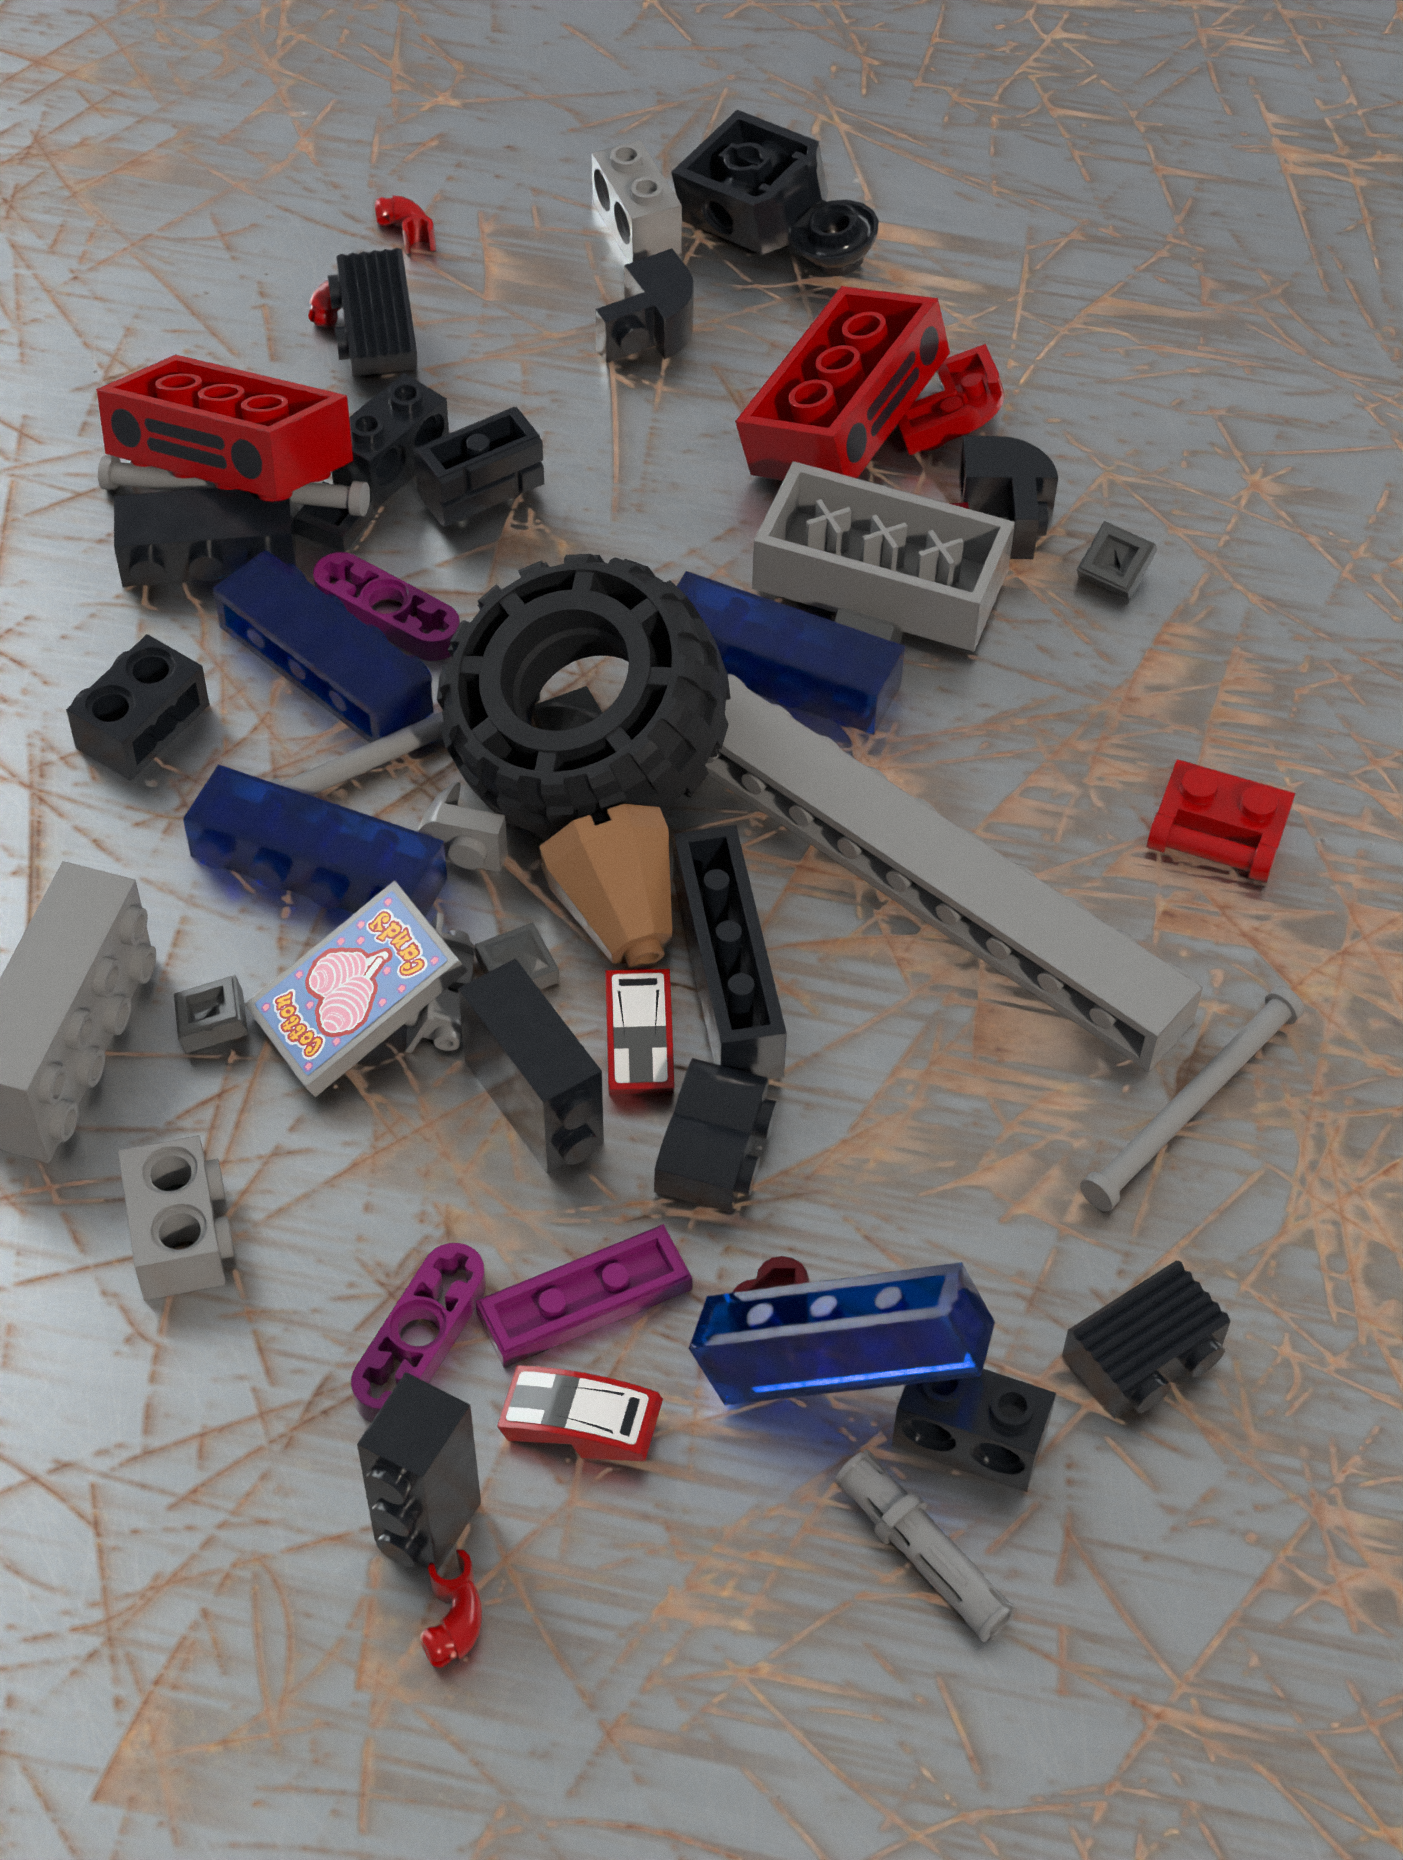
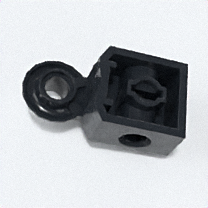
[671,110,879,276]

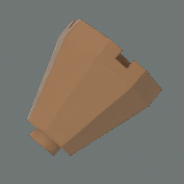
[539,804,673,969]

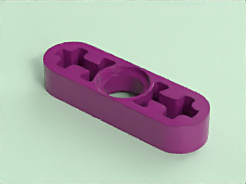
[313,552,460,661]
[351,1243,486,1422]

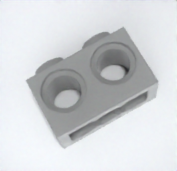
[592,140,682,263]
[118,1135,235,1301]

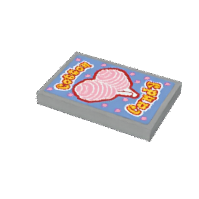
[244,880,468,1097]

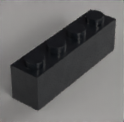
[673,825,787,1079]

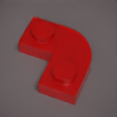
[898,344,1005,455]

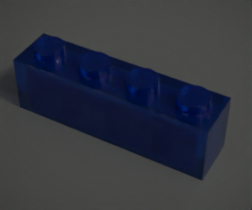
[213,550,434,743]
[677,571,905,735]
[183,764,447,917]
[688,1262,995,1405]

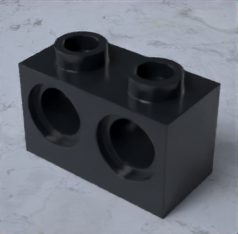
[332,373,449,510]
[66,634,210,781]
[892,1347,1056,1492]

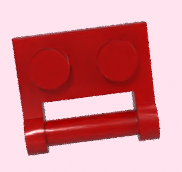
[1146,759,1295,883]

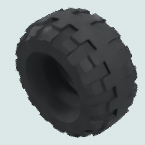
[437,554,731,841]

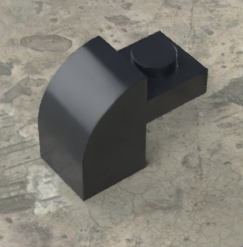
[595,248,694,363]
[959,436,1058,559]

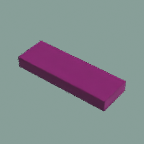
[475,1224,693,1368]

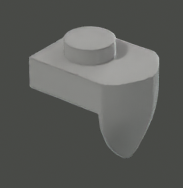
[415,782,508,873]

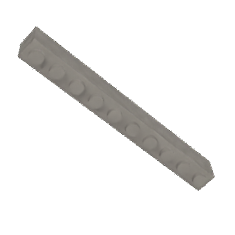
[705,674,1203,1072]

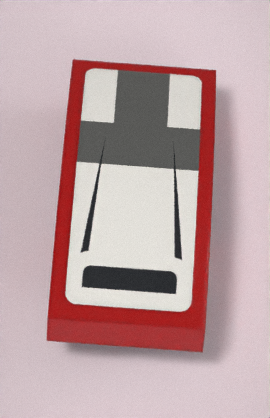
[605,969,675,1095]
[497,1365,663,1462]

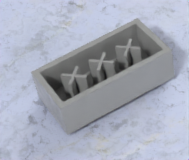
[752,461,1015,652]
[0,861,156,1163]

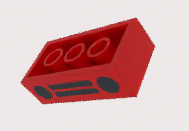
[735,286,950,481]
[96,354,353,502]

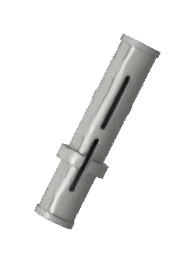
[835,1449,1017,1642]

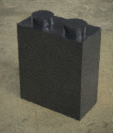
[458,958,604,1174]

